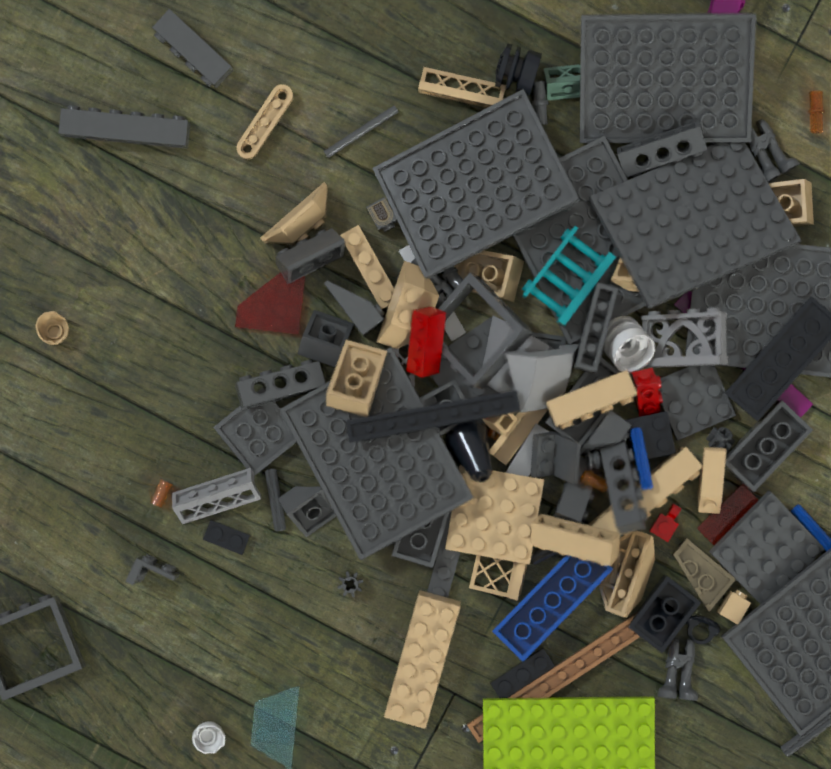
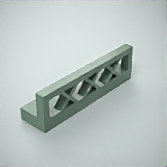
[544,64,580,100]

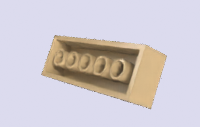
[588,447,703,536]
[384,590,461,729]

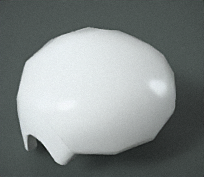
[192,721,225,754]

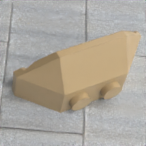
[260,182,328,245]
[376,261,439,349]
[599,531,655,618]

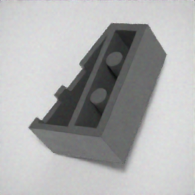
[553,456,602,523]

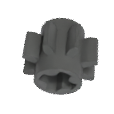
[706,427,735,453]
[337,571,363,597]

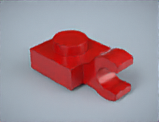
[649,503,682,542]

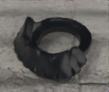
[686,615,721,644]

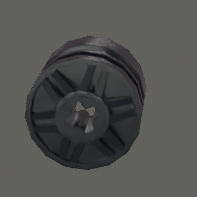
[495,43,542,96]

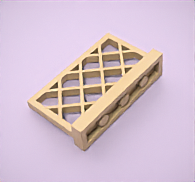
[469,555,528,600]

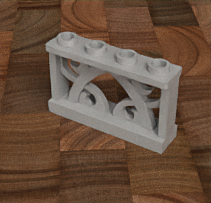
[641,308,728,368]

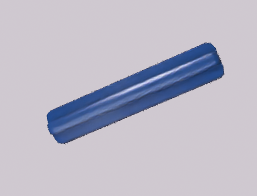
[630,428,653,490]
[791,504,831,551]

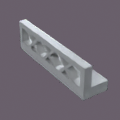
[172,468,261,524]

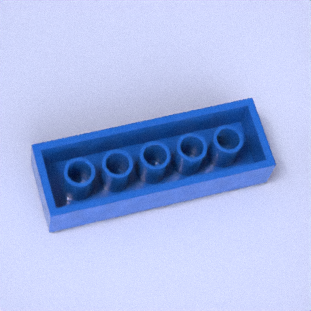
[492,555,613,662]

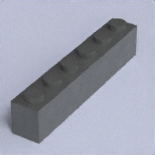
[58,106,190,149]

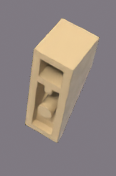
[697,447,726,514]

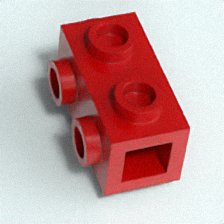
[632,368,663,417]

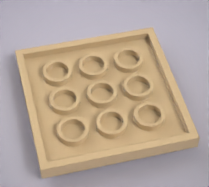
[445,465,544,564]

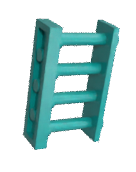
[522,226,616,327]

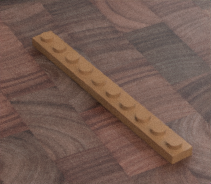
[467,612,640,743]

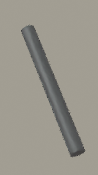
[323,106,398,158]

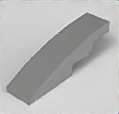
[505,424,549,477]

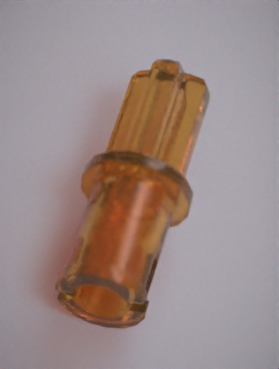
[808,90,825,134]

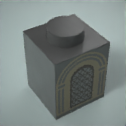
[366,197,397,232]

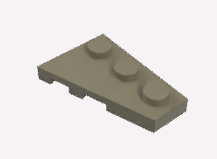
[672,538,736,612]

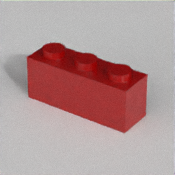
[406,306,446,378]

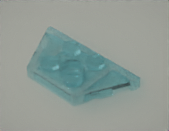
[251,686,300,769]

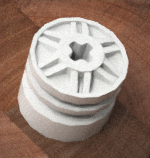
[602,316,655,373]

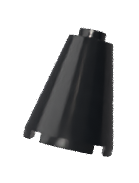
[446,421,492,483]

